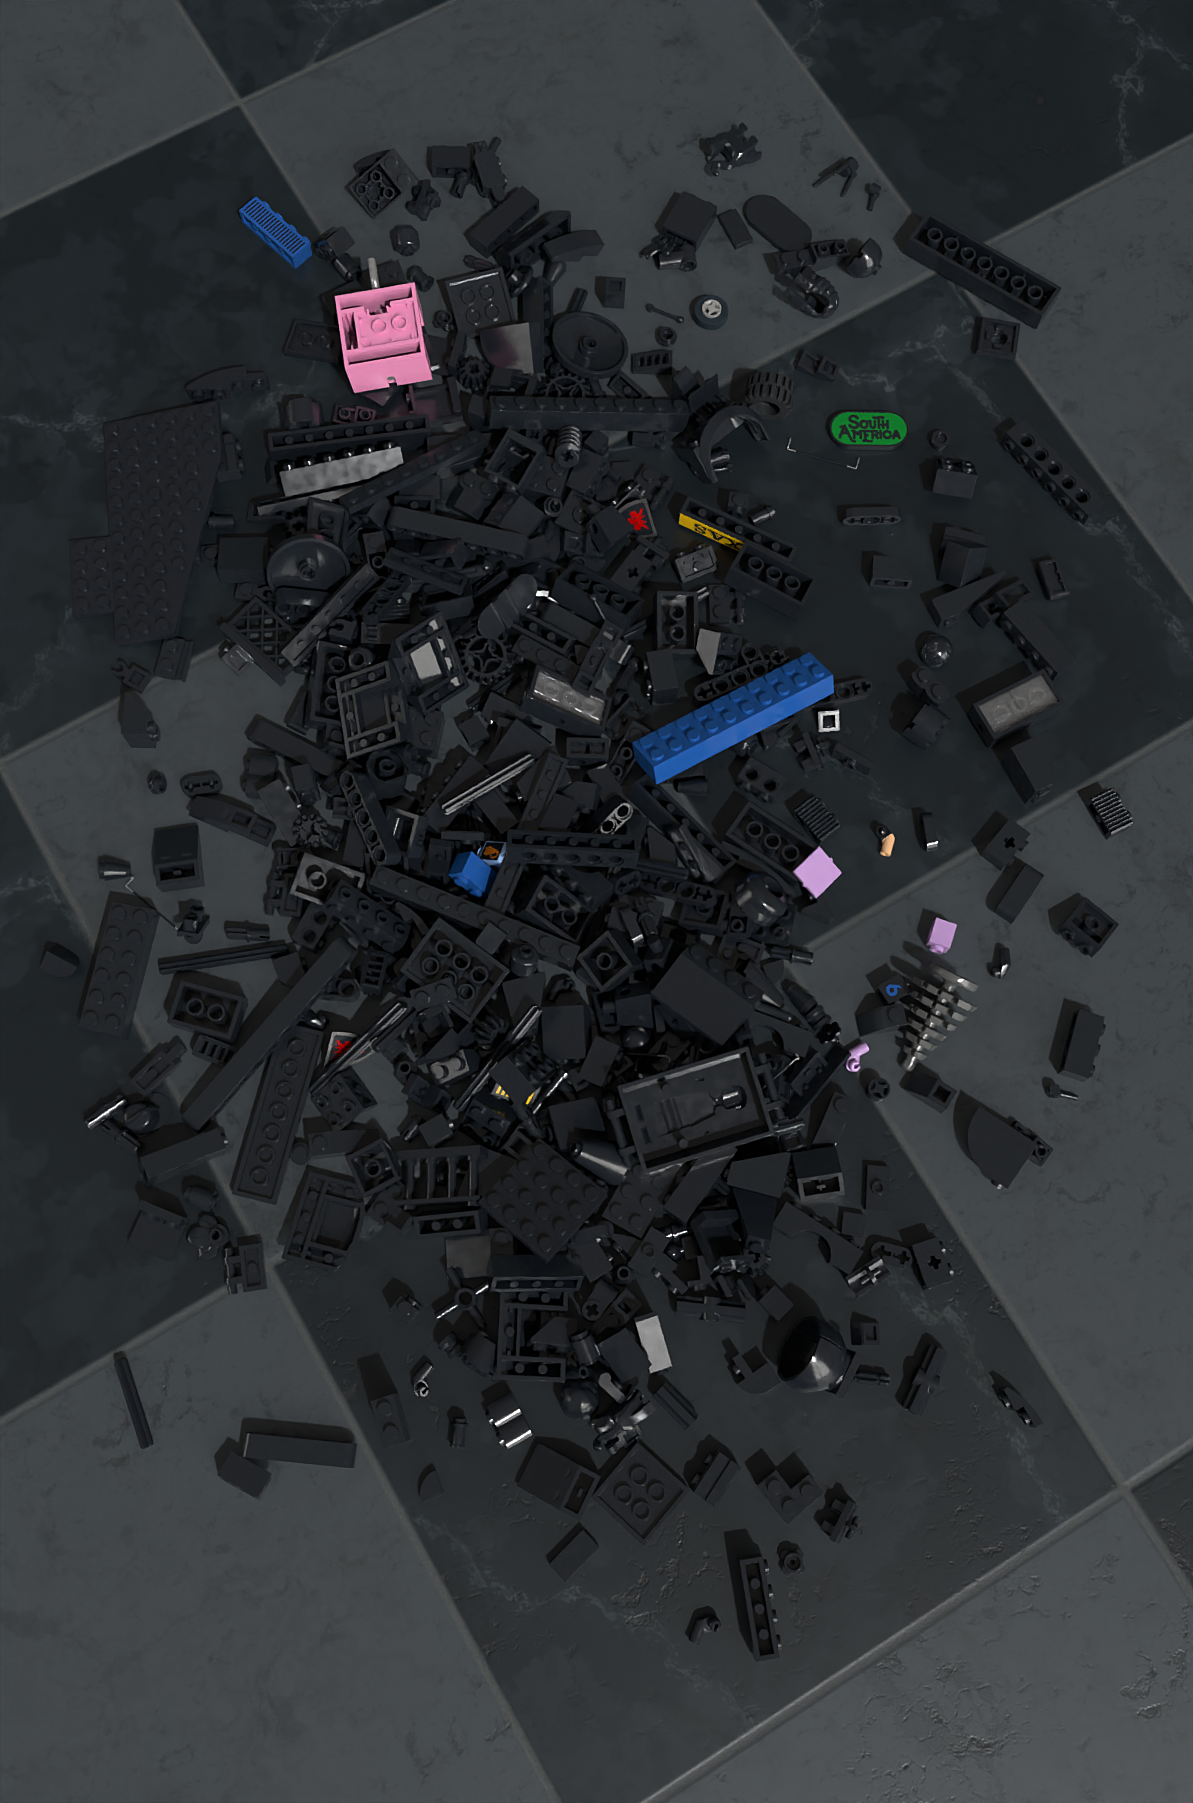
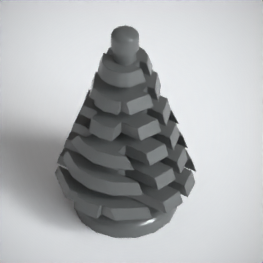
[901,962,978,1071]

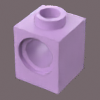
[925,918,957,954]

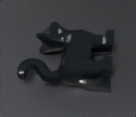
[705,122,762,177]
[588,1384,656,1451]

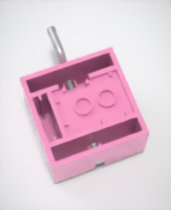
[335,258,432,393]

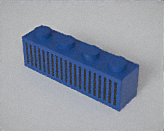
[239,196,312,269]

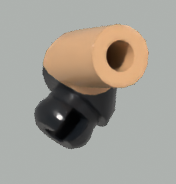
[875,825,895,856]

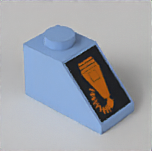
[477,841,506,873]

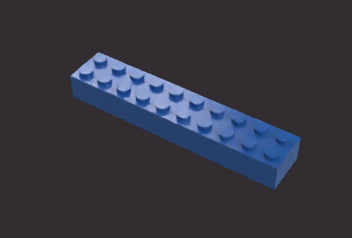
[632,652,834,785]

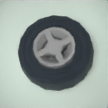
[694,295,729,330]

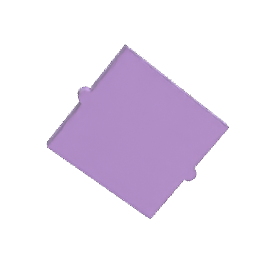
[793,847,841,898]

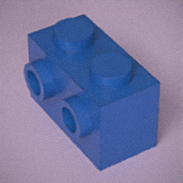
[448,851,498,899]

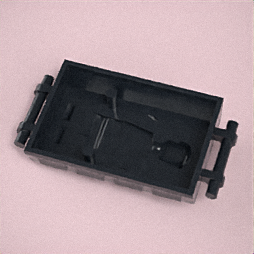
[605,1046,785,1174]

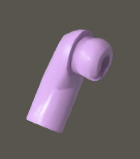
[845,1041,869,1072]

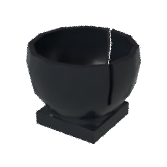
[777,1315,863,1399]

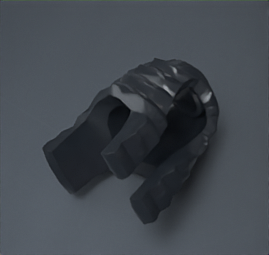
[783,265,840,319]

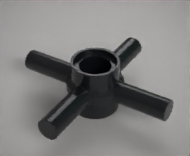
[434,1266,489,1330]

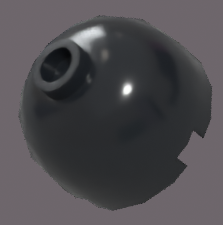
[845,238,883,279]

